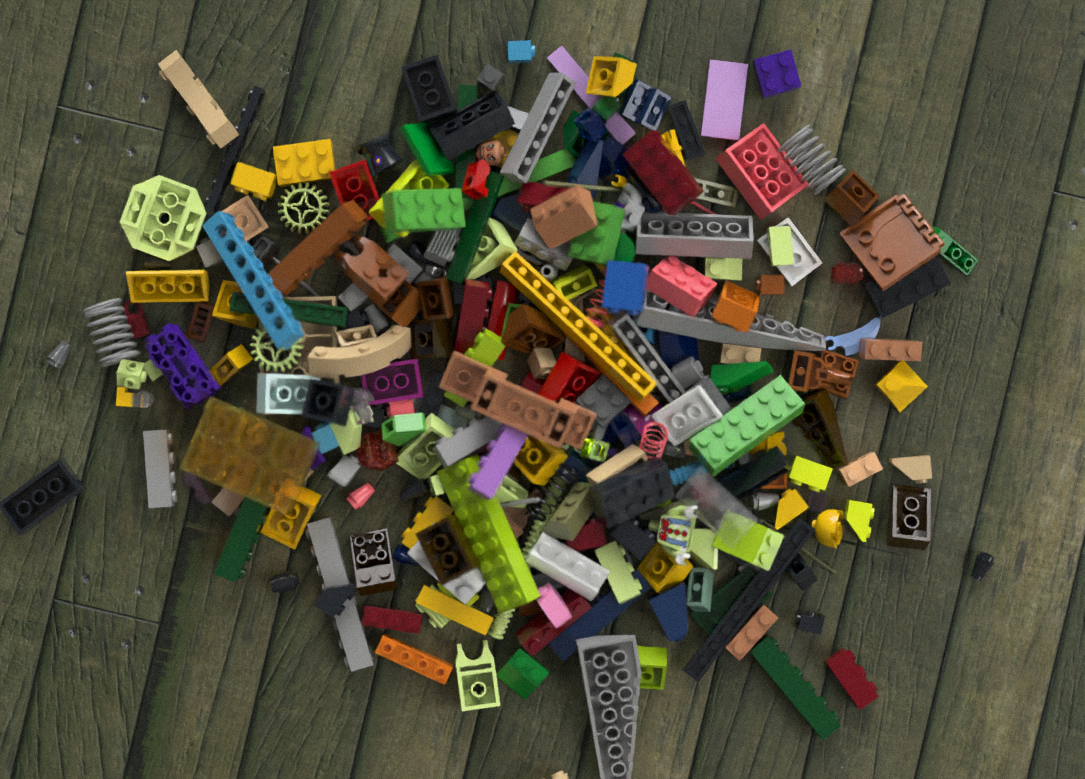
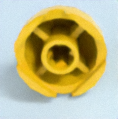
[812,509,844,549]

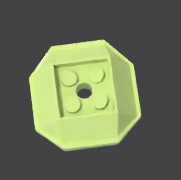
[120,175,207,261]

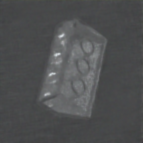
[675,466,758,549]

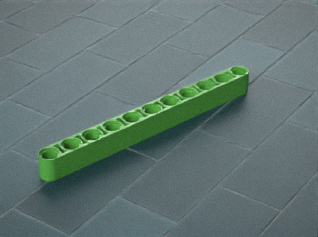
[378,149,577,243]

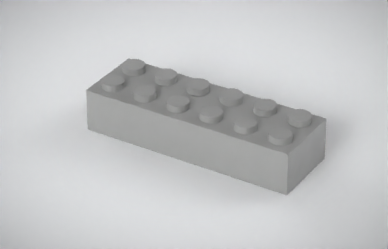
[636,211,754,259]

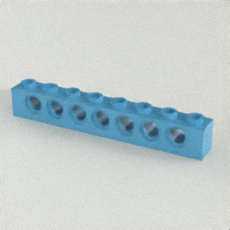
[202,211,304,349]

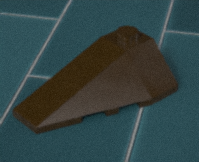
[792,388,848,468]

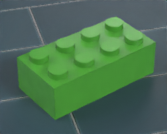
[382,188,465,233]

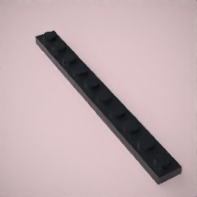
[683,517,815,682]

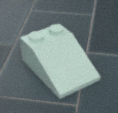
[257,374,321,414]

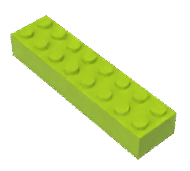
[437,454,540,614]

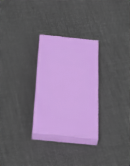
[701,60,748,141]

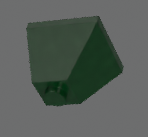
[563,110,609,158]

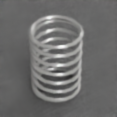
[777,125,846,196]
[82,298,141,367]

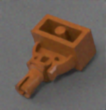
[789,351,851,392]

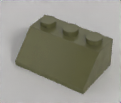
[540,482,594,541]

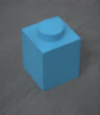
[508,40,535,63]

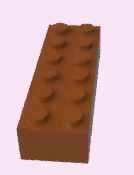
[268,200,369,297]

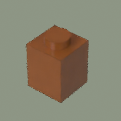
[756,275,784,295]

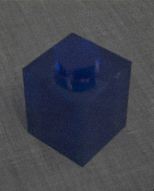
[574,108,608,142]

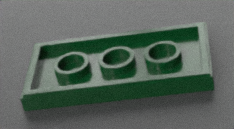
[690,565,773,636]

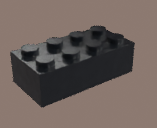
[862,255,951,319]
[590,456,675,528]
[0,458,86,536]

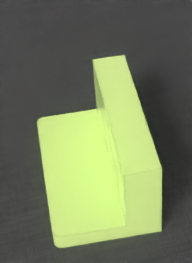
[767,226,794,267]

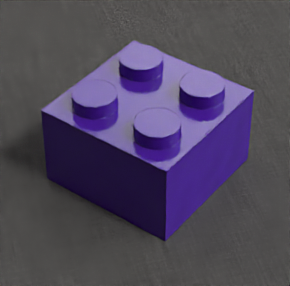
[752,49,801,100]

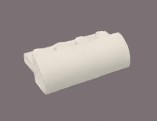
[408,523,486,604]
[525,532,610,601]

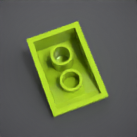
[711,510,784,571]

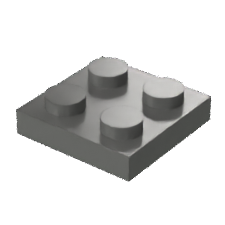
[576,374,631,429]

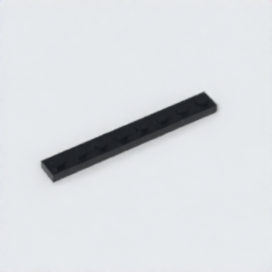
[201,86,266,232]

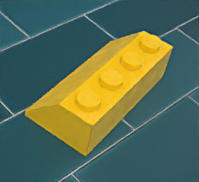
[126,270,210,303]

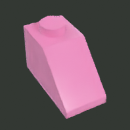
[536,582,572,628]

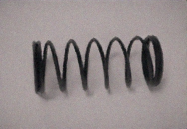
[526,463,580,522]

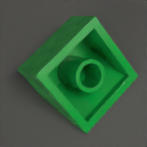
[496,646,549,700]

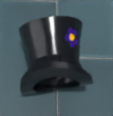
[356,132,403,177]

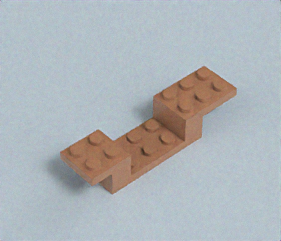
[439,351,597,450]

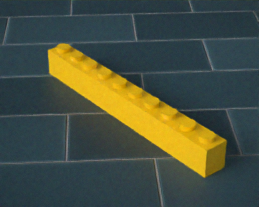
[499,251,657,403]

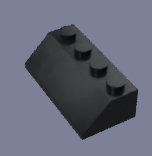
[428,90,516,160]

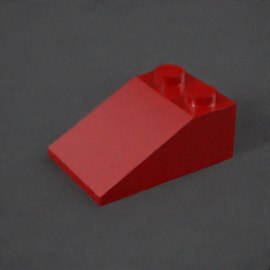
[329,160,380,221]

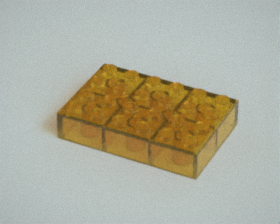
[180,396,321,514]

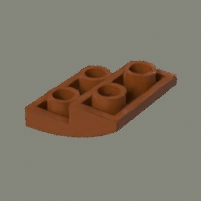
[816,350,859,399]

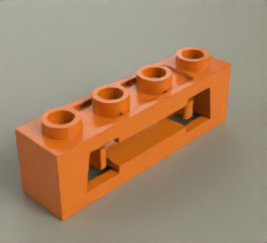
[375,633,454,685]

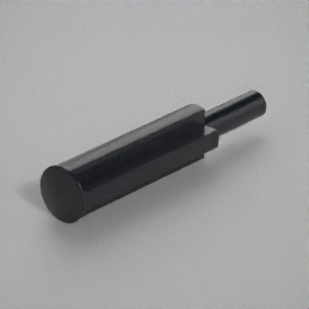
[624,165,660,208]

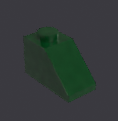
[591,96,621,125]

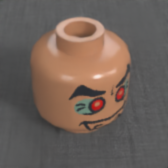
[477,140,507,166]

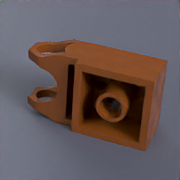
[335,234,410,307]

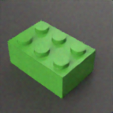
[568,202,625,266]

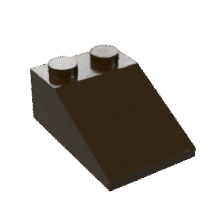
[887,484,931,550]

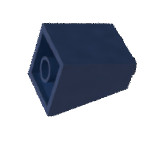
[647,582,688,643]

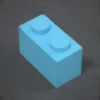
[312,423,339,454]

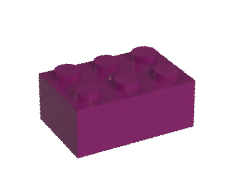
[361,359,424,406]

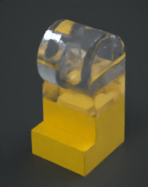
[116,387,154,408]

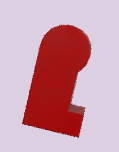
[461,160,490,200]

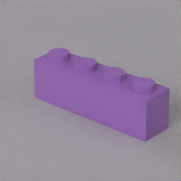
[467,423,528,501]

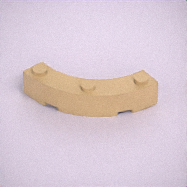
[158,50,239,148]
[308,325,411,378]

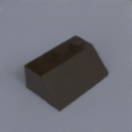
[416,515,481,586]

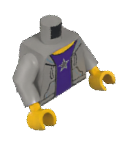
[611,175,645,233]

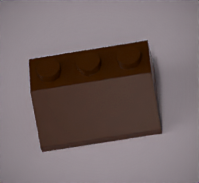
[501,304,567,355]

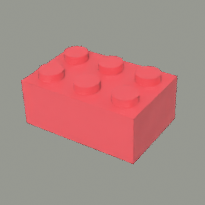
[646,255,718,317]

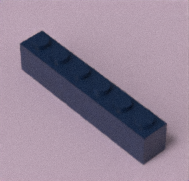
[549,568,652,661]

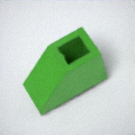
[381,413,426,447]

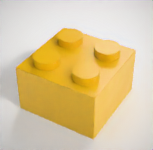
[231,162,278,201]

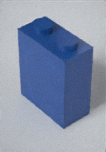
[602,260,649,316]

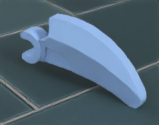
[825,317,880,356]

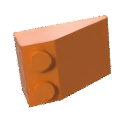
[712,280,760,333]

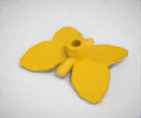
[748,431,787,456]

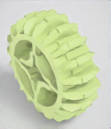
[278,182,330,234]
[250,323,303,372]

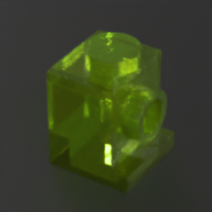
[580,438,610,463]

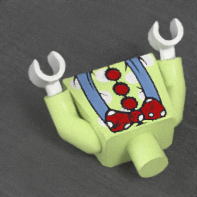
[649,505,698,565]

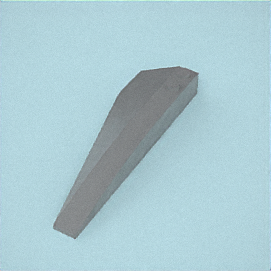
[636,272,826,351]
[576,635,641,779]

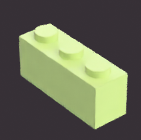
[594,541,643,604]

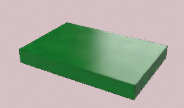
[400,123,456,176]

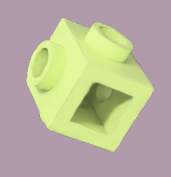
[117,359,147,390]

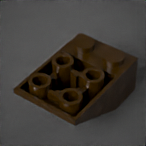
[350,528,398,596]

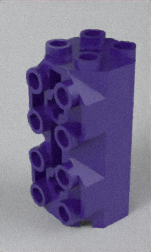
[144,323,221,410]

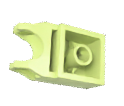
[455,640,500,711]

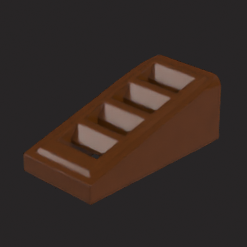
[186,301,216,343]

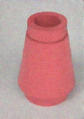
[346,483,375,510]

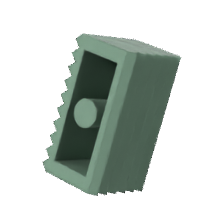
[686,568,714,612]

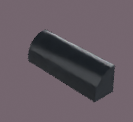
[712,446,793,508]

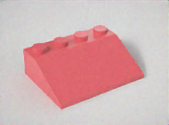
[715,123,809,220]

